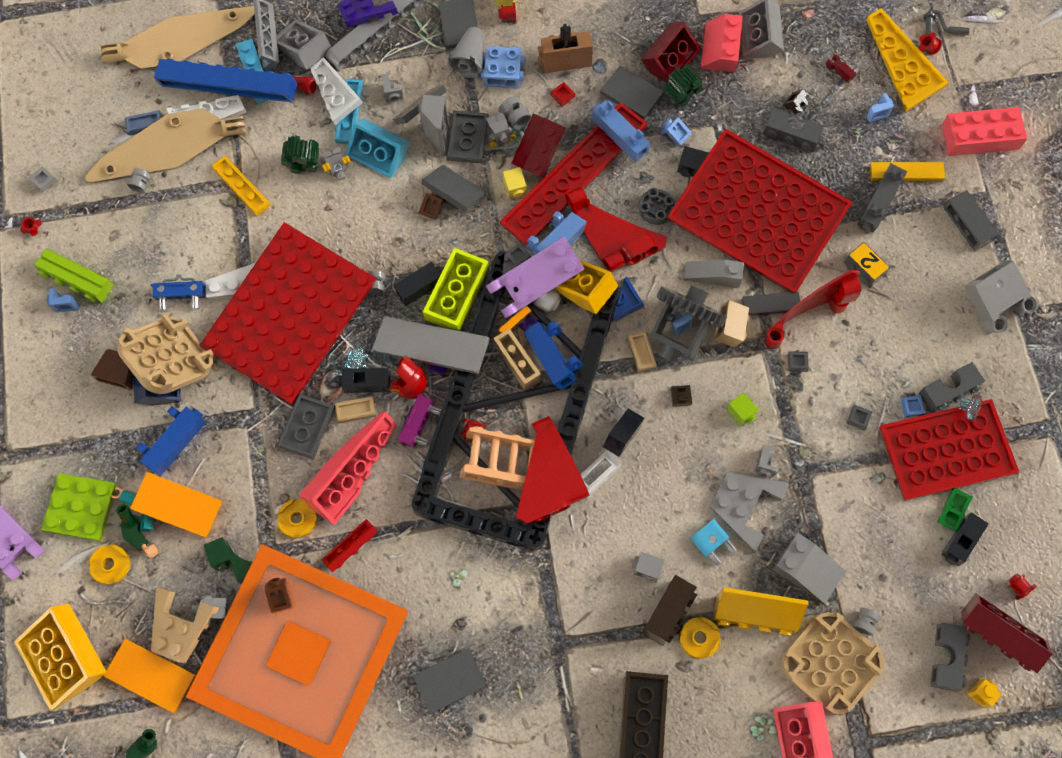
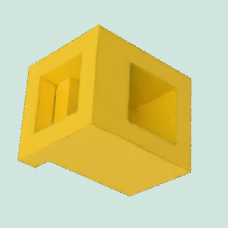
[967,678,1002,708]

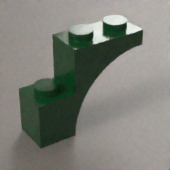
[203,537,253,585]

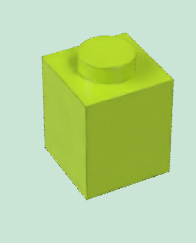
[726,392,759,426]

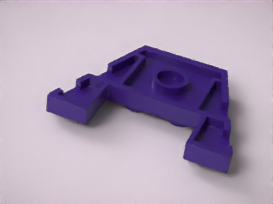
[337,0,398,28]

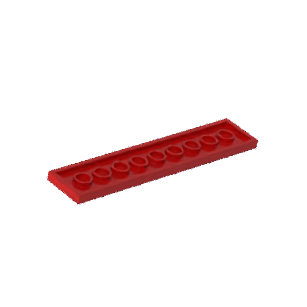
[500,102,648,246]

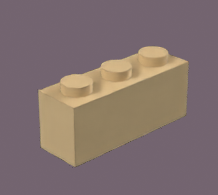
[493,328,541,391]

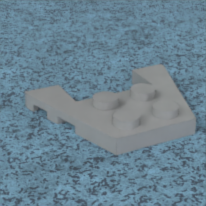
[710,472,789,552]

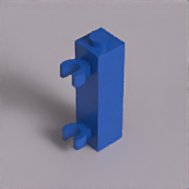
[524,321,583,391]
[136,406,206,477]

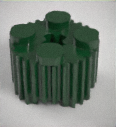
[662,64,703,107]
[281,135,319,174]

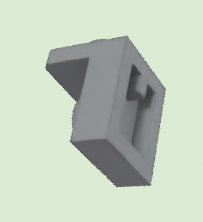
[381,74,403,102]
[755,444,778,477]

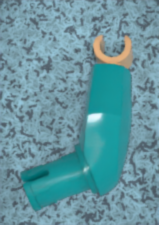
[111,487,154,531]

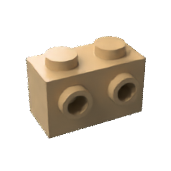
[714,300,749,347]

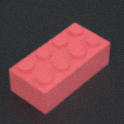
[942,107,1027,156]

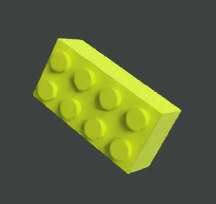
[423,248,489,331]

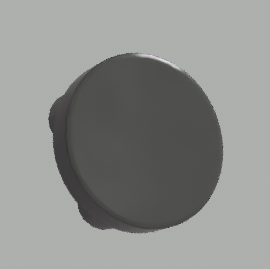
[638,188,675,225]

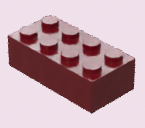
[961,593,1053,674]

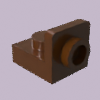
[419,191,446,220]
[265,578,292,613]

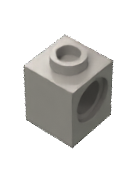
[632,552,664,582]

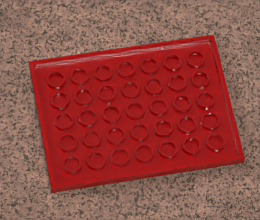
[667,128,853,294]
[199,222,377,405]

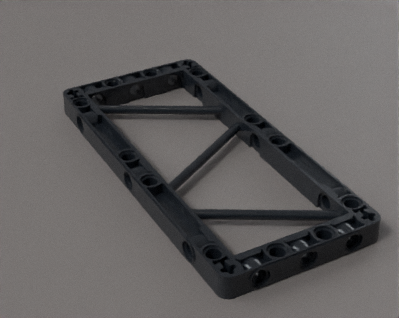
[411,251,619,551]

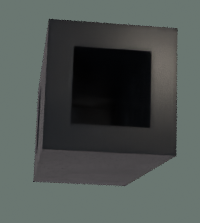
[394,262,442,306]
[339,368,391,393]
[603,408,645,457]
[941,512,989,566]

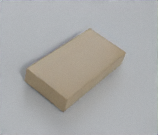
[628,331,657,372]
[335,396,376,423]

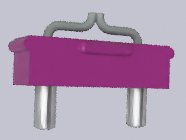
[398,393,442,449]

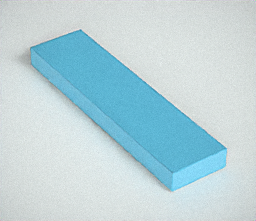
[335,79,364,144]

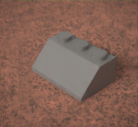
[739,0,784,58]
[418,95,449,156]

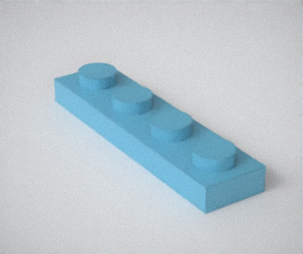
[236,39,268,104]

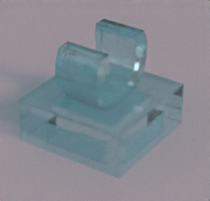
[345,346,370,369]
[959,394,982,421]

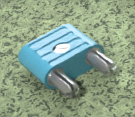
[690,519,737,566]

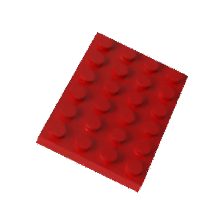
[879,399,1019,501]

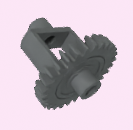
[650,285,727,363]

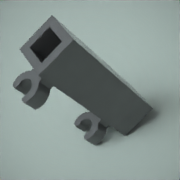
[857,163,907,233]

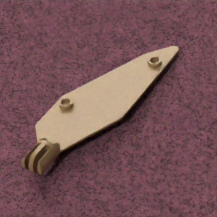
[100,6,255,69]
[85,108,246,182]

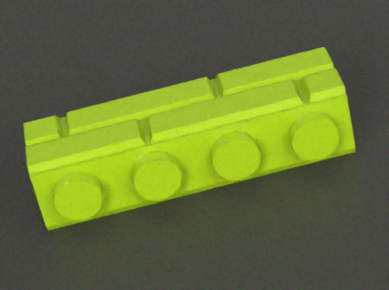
[34,249,114,303]

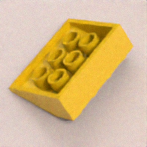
[713,587,808,636]
[14,604,107,711]

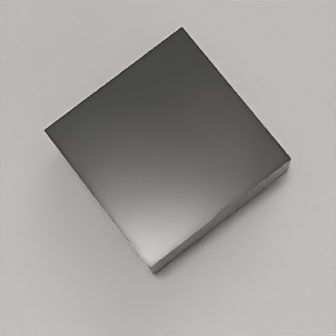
[788,351,809,372]
[846,405,872,431]

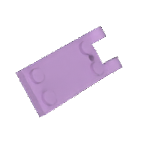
[486,236,584,318]
[0,505,45,581]

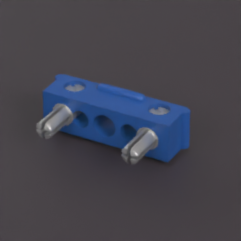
[151,274,206,311]

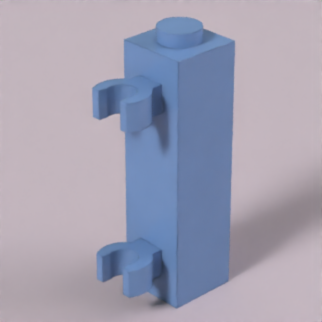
[592,100,650,163]
[526,211,587,256]

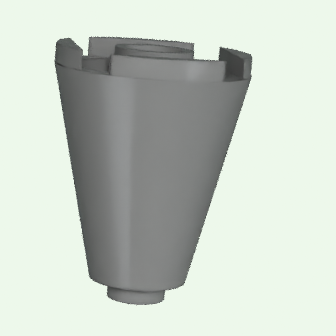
[447,27,484,78]

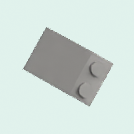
[276,20,331,70]
[773,533,846,605]

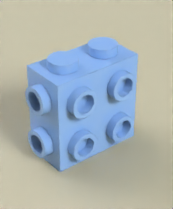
[481,46,525,88]

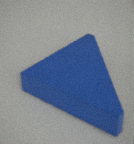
[612,277,644,322]

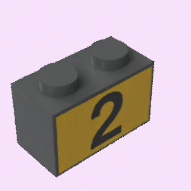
[843,242,890,288]

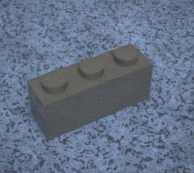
[943,190,999,251]

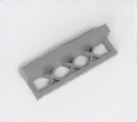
[253,0,279,70]

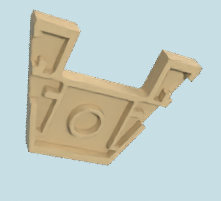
[151,587,219,663]

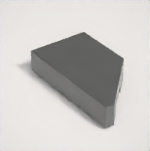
[503,243,531,275]

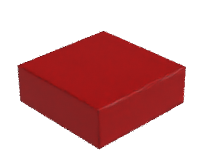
[551,82,575,107]

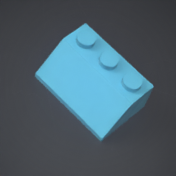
[345,119,410,178]

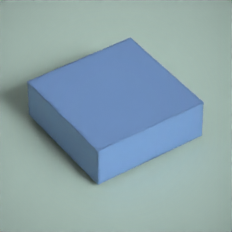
[900,395,926,418]

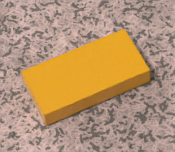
[497,306,531,335]

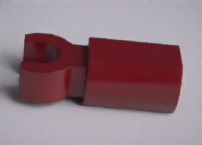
[826,54,857,83]

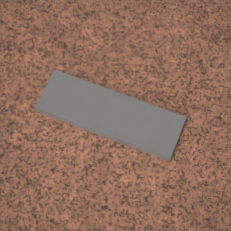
[372,316,490,374]

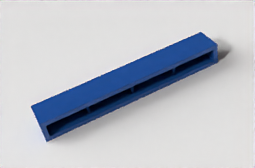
[154,58,297,103]

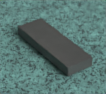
[742,291,800,316]

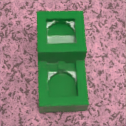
[937,488,973,532]

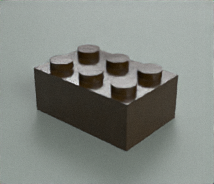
[642,574,698,646]

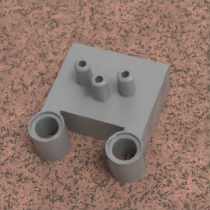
[964,261,1038,333]

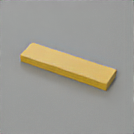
[211,156,271,216]
[870,162,945,181]

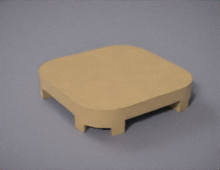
[117,314,214,394]
[782,612,885,715]

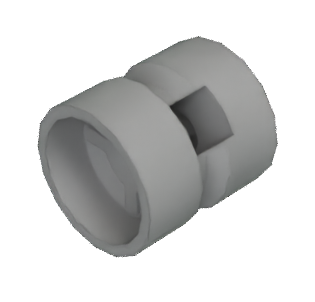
[499,96,532,131]

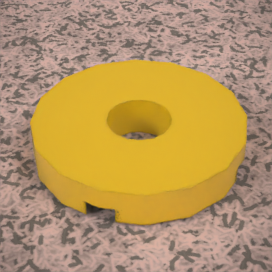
[277,499,317,539]
[89,544,131,585]
[679,617,721,659]

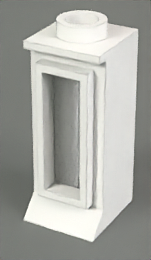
[581,450,622,498]

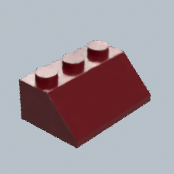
[640,22,702,83]
[511,114,566,178]

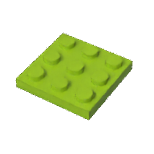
[41,473,117,542]

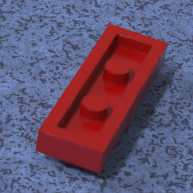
[321,519,378,573]

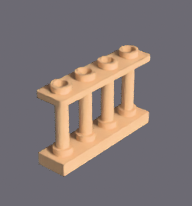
[460,426,535,490]

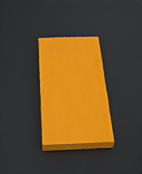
[130,472,222,538]
[103,639,196,714]

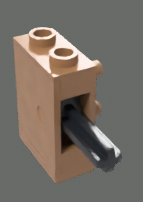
[538,24,593,73]

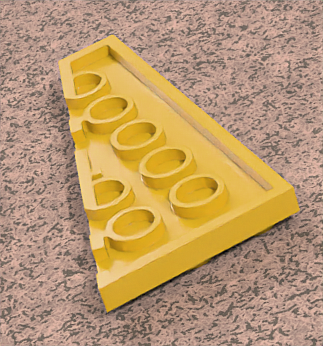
[866,8,949,112]

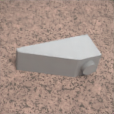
[683,260,744,288]

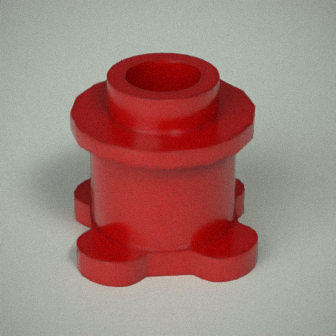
[498,2,516,24]
[919,32,942,55]
[461,419,486,442]
[1007,573,1037,600]

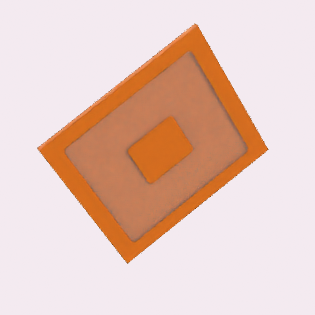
[186,544,409,758]

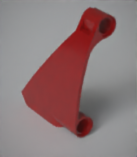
[565,186,667,272]
[764,270,861,349]
[516,416,590,524]

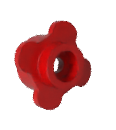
[20,217,42,236]

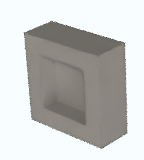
[29,166,57,192]

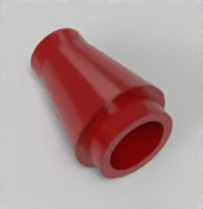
[293,76,317,95]

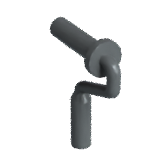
[923,10,970,35]

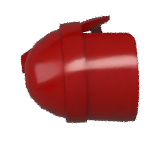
[388,355,427,399]

